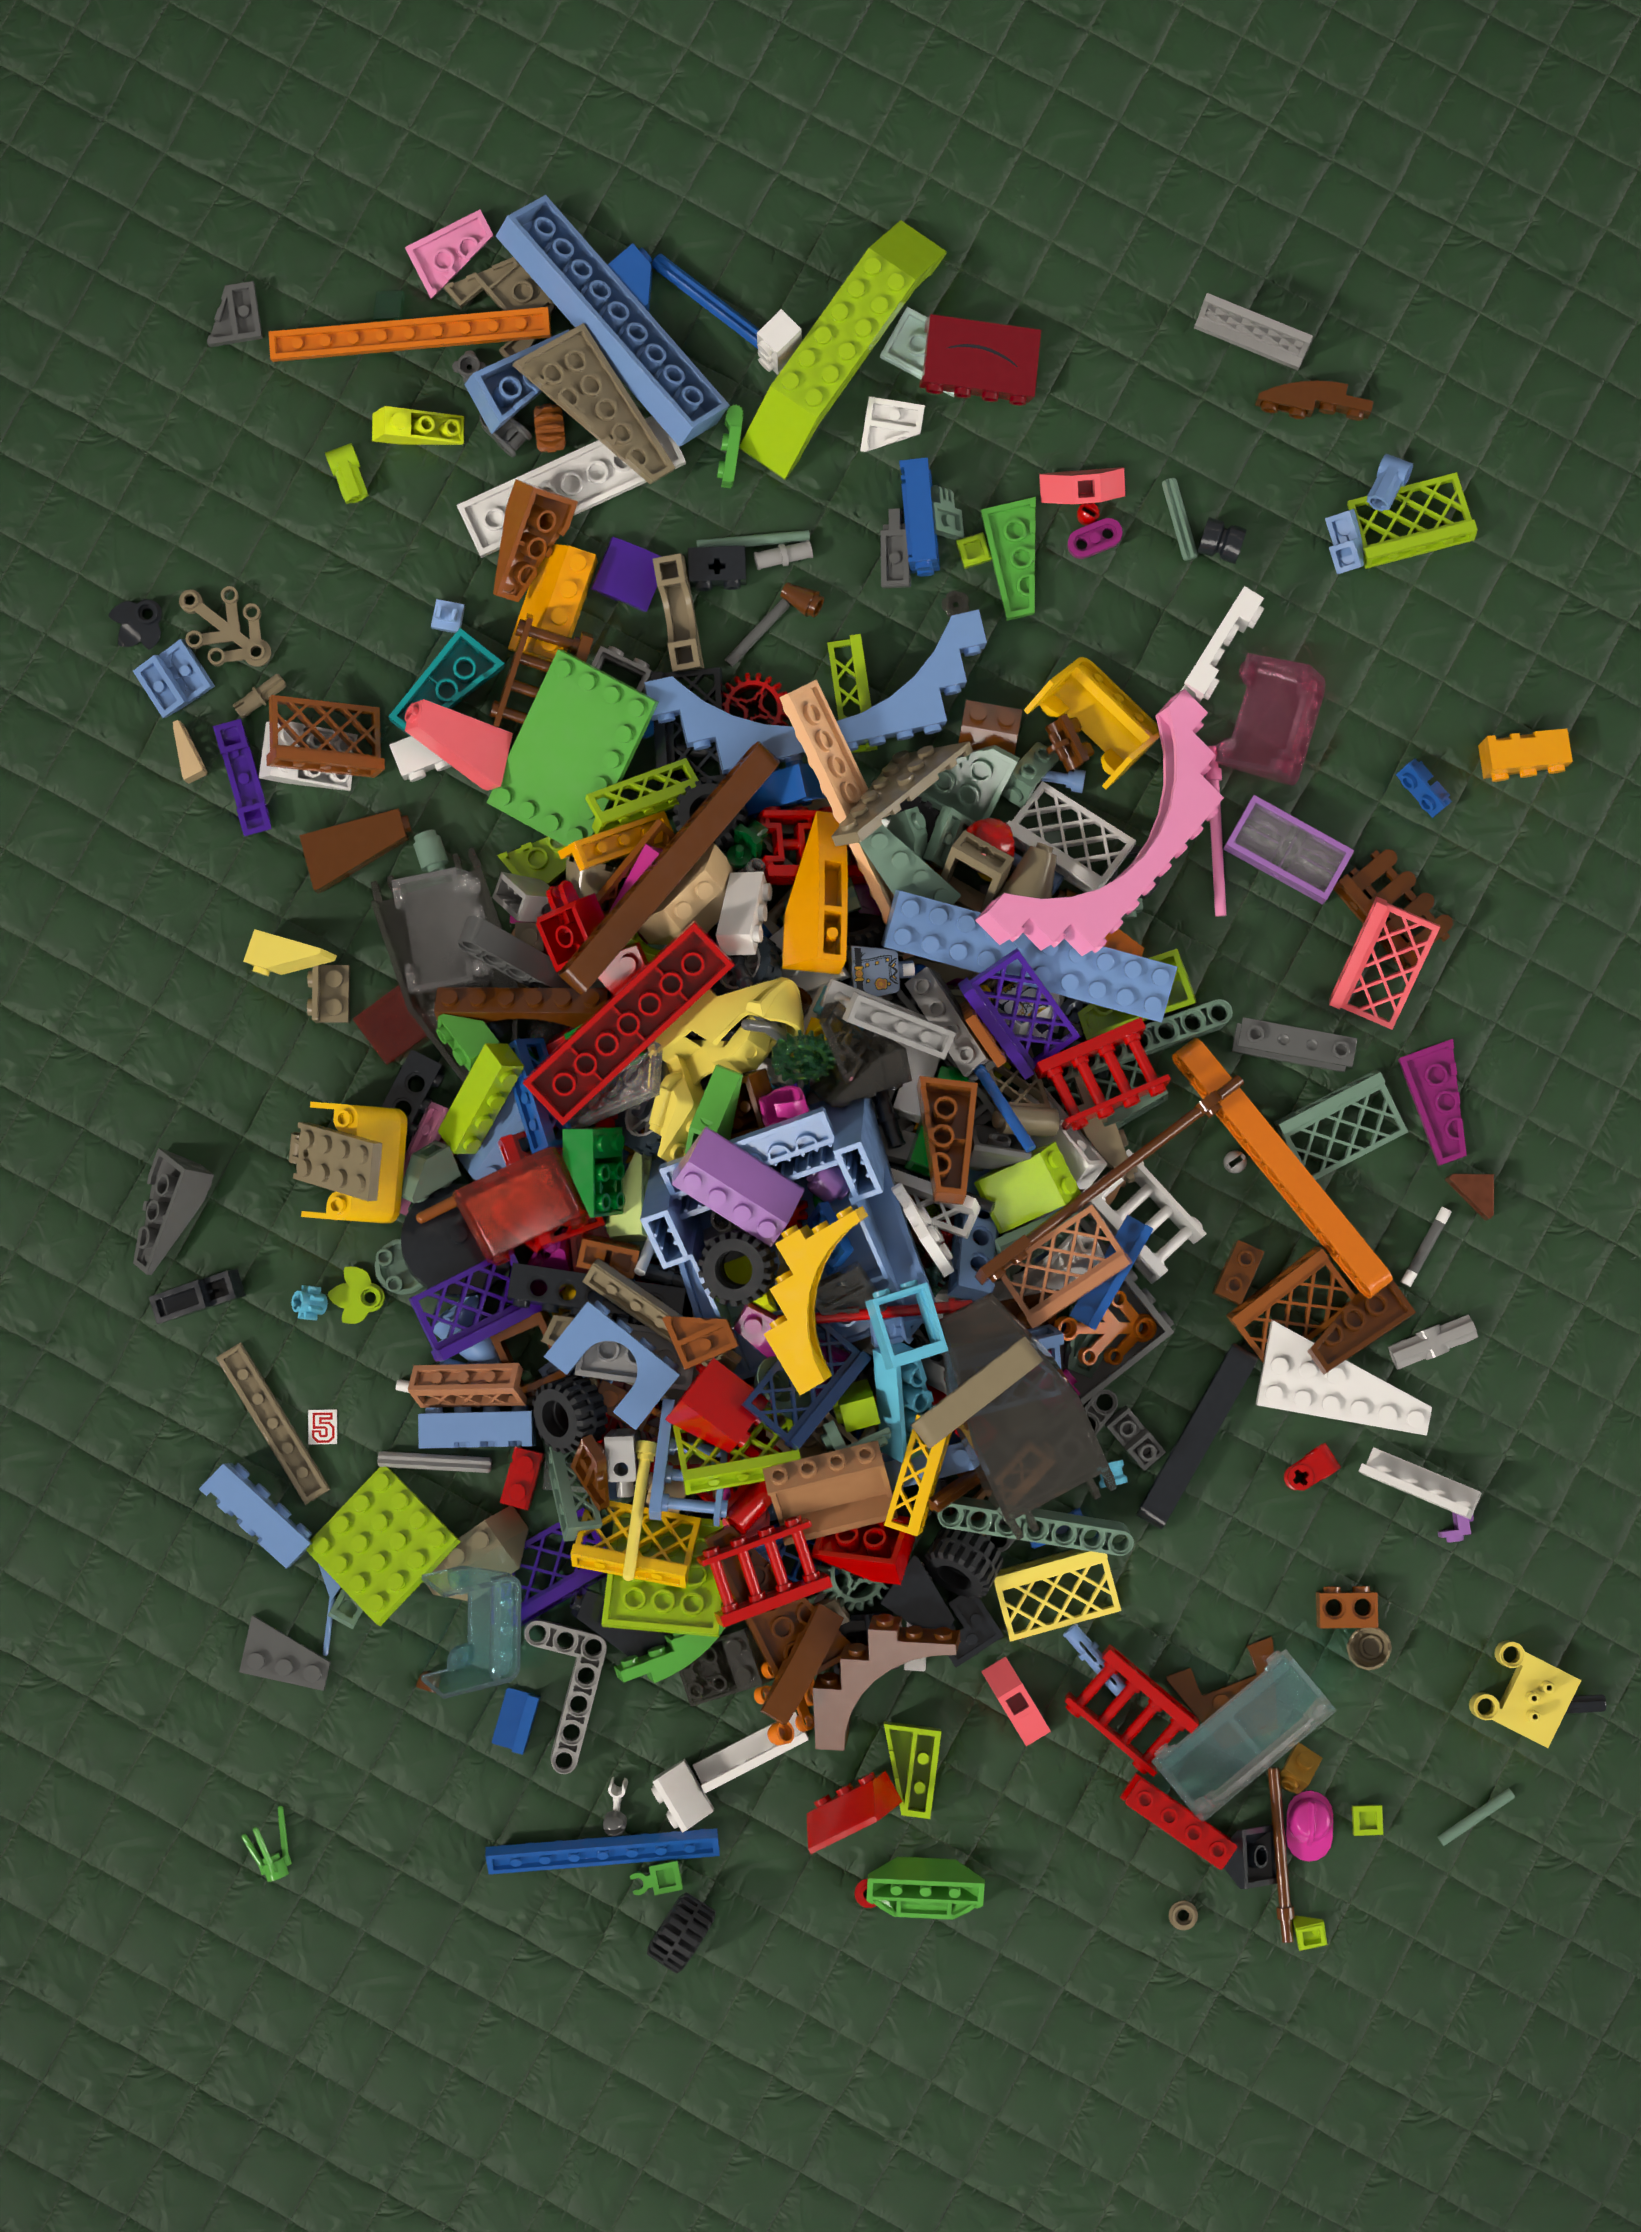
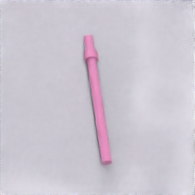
[1205,746,1227,917]

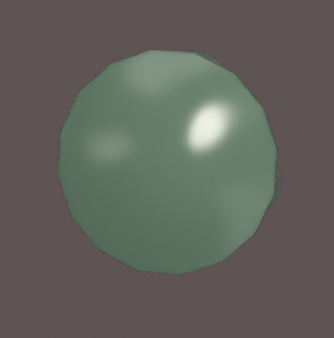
[375,1239,423,1295]

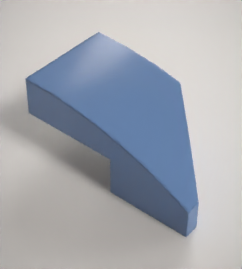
[869,1315,924,1348]

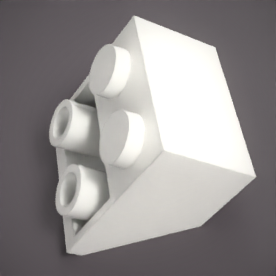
[651,1759,714,1833]

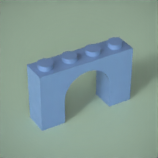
[544,1300,681,1430]

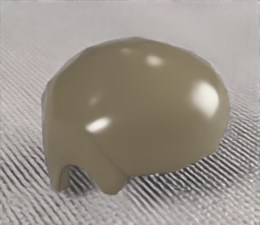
[1346,1628,1392,1671]

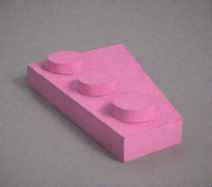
[405,210,493,300]

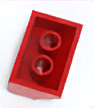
[807,1771,903,1854]

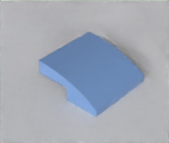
[133,639,215,718]

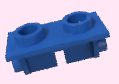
[1396,758,1452,818]

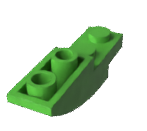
[614,1625,725,1683]

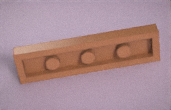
[408,1363,527,1408]

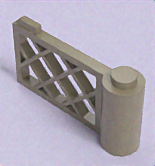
[989,1044,1060,1137]

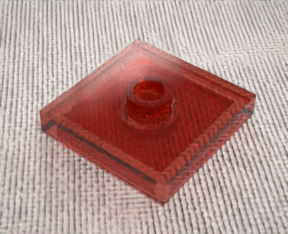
[353,985,433,1066]

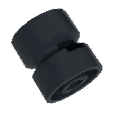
[1197,517,1247,564]

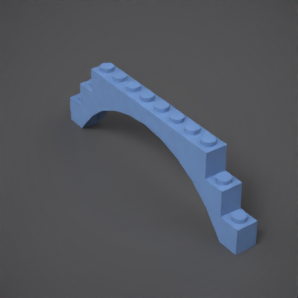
[644,610,987,775]

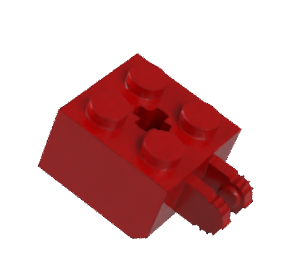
[536,880,605,972]

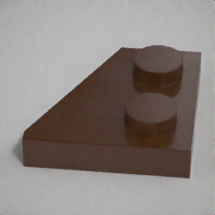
[571,1434,610,1511]

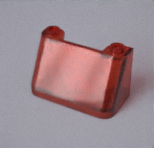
[453,1147,593,1266]

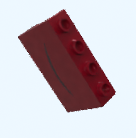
[919,314,1041,406]

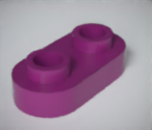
[1067,518,1122,559]

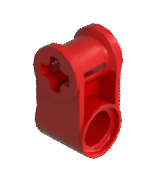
[1284,1443,1341,1490]

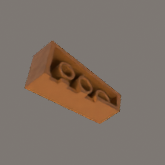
[917,1076,978,1205]

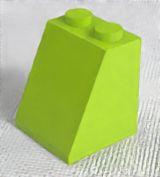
[974,1142,1081,1234]

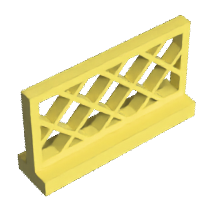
[994,1549,1121,1642]

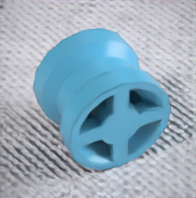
[1095,1459,1128,1488]

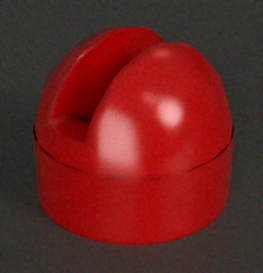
[1077,503,1100,526]

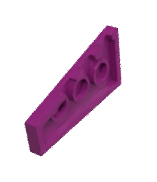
[733,1303,849,1396]

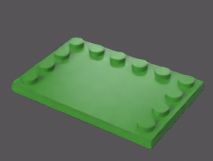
[487,649,659,846]

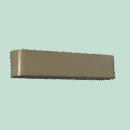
[911,1336,1043,1449]

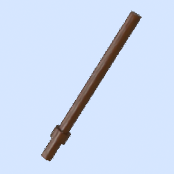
[1268,1767,1295,1943]

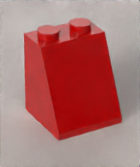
[665,1357,769,1453]

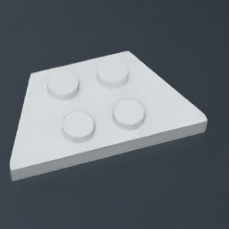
[891,1182,954,1277]

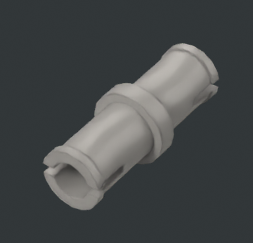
[754,540,813,570]

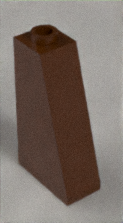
[299,808,412,894]

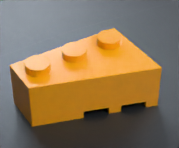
[1478,728,1573,782]

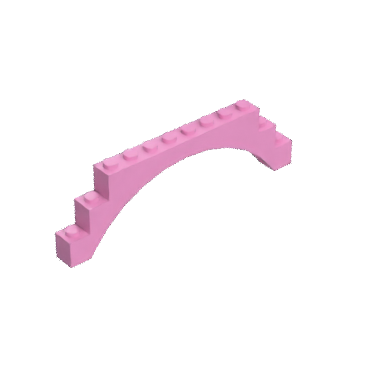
[975,688,1224,956]

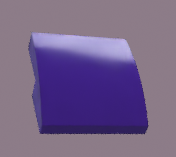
[591,537,661,612]

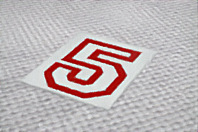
[308,1410,337,1444]

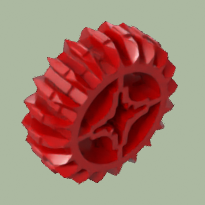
[715,673,789,726]

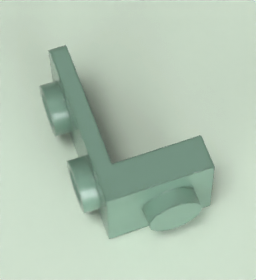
[1001,742,1059,808]
[820,1420,891,1451]

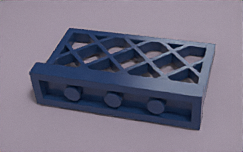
[741,1323,871,1450]

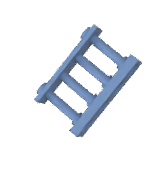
[649,1398,728,1527]

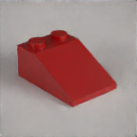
[811,1516,915,1585]

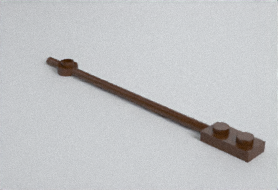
[975,1075,1244,1285]

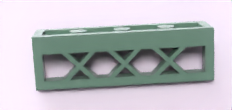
[541,1438,602,1542]

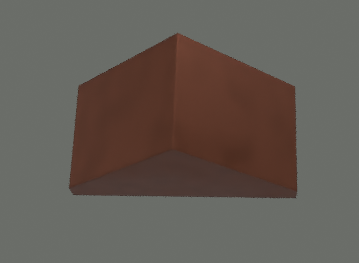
[1445,1174,1494,1220]

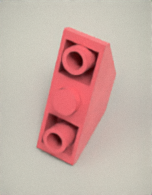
[1039,467,1125,504]
[981,1656,1051,1746]

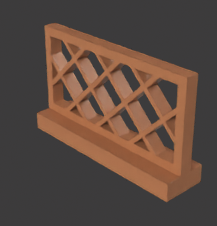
[1001,1204,1133,1329]

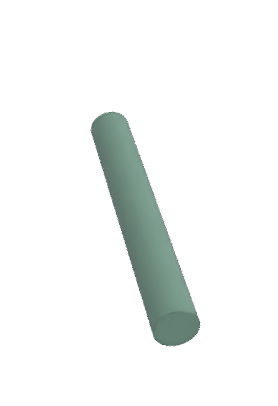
[1437,1788,1516,1846]

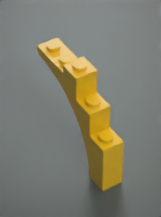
[764,1206,868,1395]

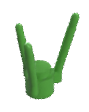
[242,1806,292,1882]

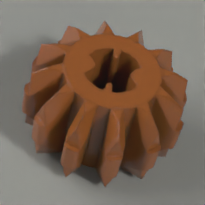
[533,403,565,453]

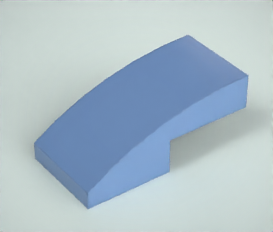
[1325,509,1364,574]

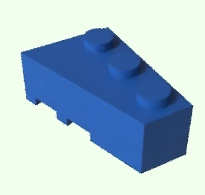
[745,760,827,820]

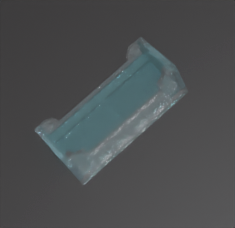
[1151,1649,1337,1822]

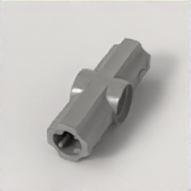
[1388,1314,1478,1370]

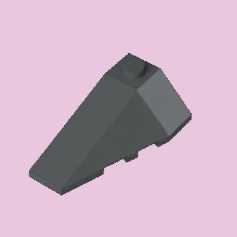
[133,1148,214,1275]

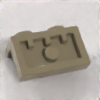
[307,965,350,1023]

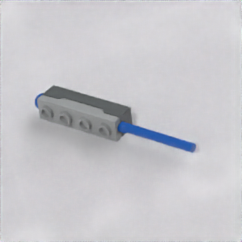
[904,964,1036,1153]

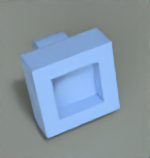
[431,599,465,633]

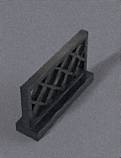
[651,667,727,788]

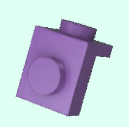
[1438,1512,1474,1542]

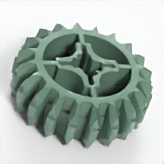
[815,1562,889,1611]

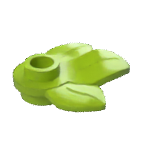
[327,1266,385,1324]

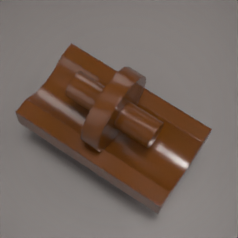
[1045,714,1094,772]

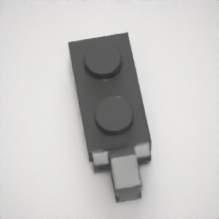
[880,508,911,589]

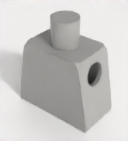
[492,872,552,922]
[604,1428,641,1497]

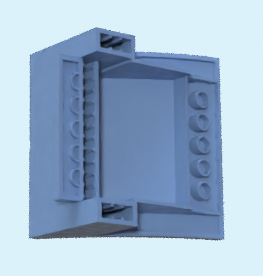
[640,1085,936,1380]

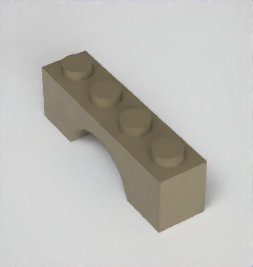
[653,553,704,672]

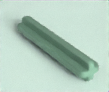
[1162,478,1198,561]

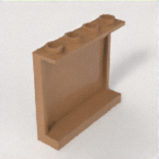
[763,1440,898,1546]

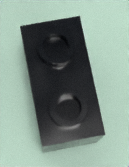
[688,546,747,591]

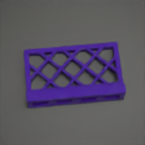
[958,948,1081,1080]
[408,1248,542,1362]
[495,1508,607,1627]

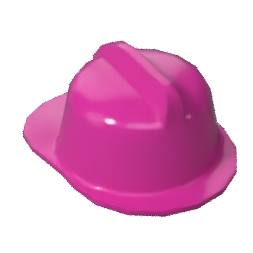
[1286,1791,1333,1862]

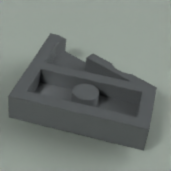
[207,281,263,347]

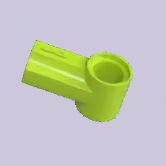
[325,443,369,504]

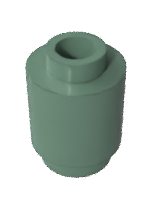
[413,830,449,874]

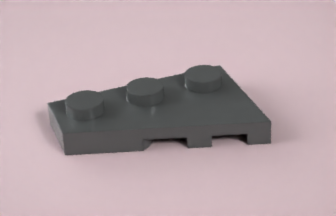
[239,1615,331,1691]

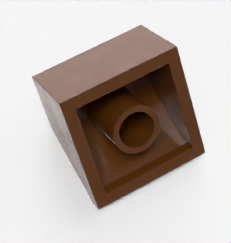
[959,700,1022,755]

